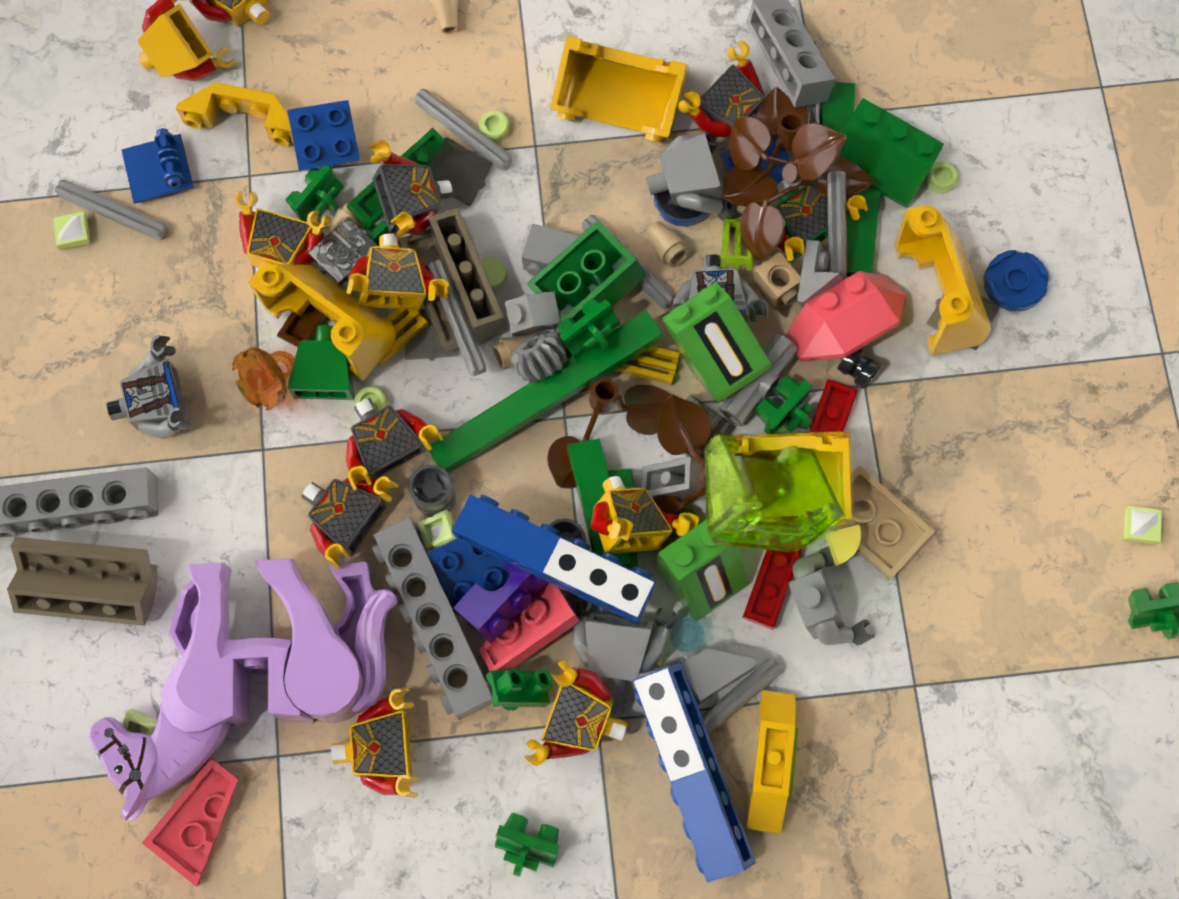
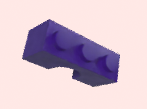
[453,559,549,643]

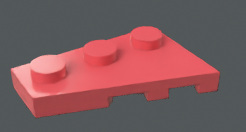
[479,583,580,671]
[142,758,239,887]

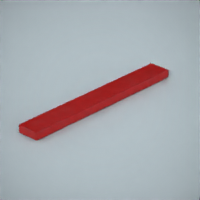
[742,379,858,630]

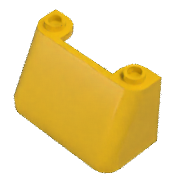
[550,36,690,143]
[894,206,991,356]
[248,264,397,381]
[713,432,852,527]

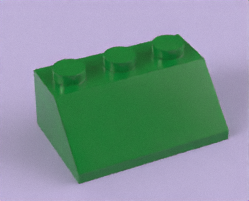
[838,98,944,208]
[527,220,646,322]

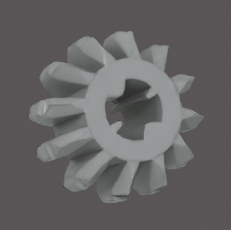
[511,331,568,383]

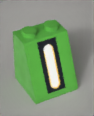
[662,282,772,403]
[656,514,749,623]

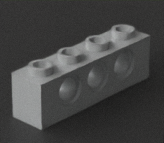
[747,0,835,107]

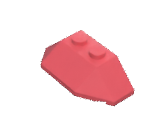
[785,271,907,362]

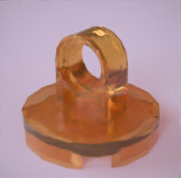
[232,347,295,410]

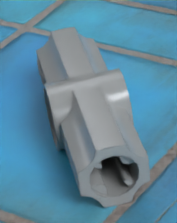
[719,334,798,426]

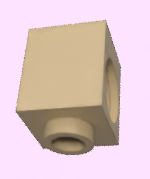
[752,251,801,309]

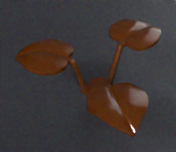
[722,86,871,207]
[729,117,847,261]
[547,347,671,489]
[651,395,791,551]

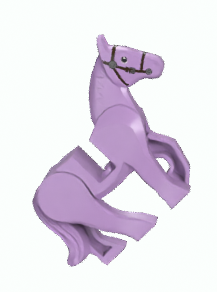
[88,559,397,822]

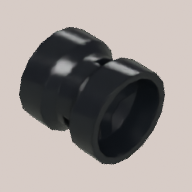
[837,348,882,389]

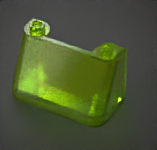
[704,434,845,552]

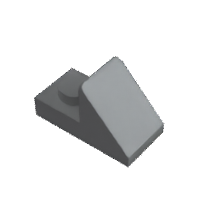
[797,240,844,308]

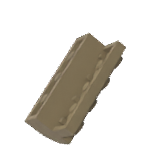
[399,208,504,353]
[7,537,158,626]

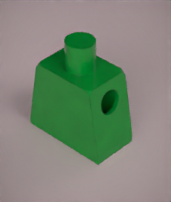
[287,325,354,400]

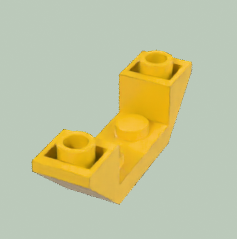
[176,82,294,146]
[746,690,796,834]

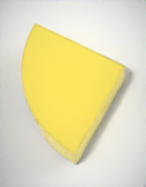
[825,524,861,566]

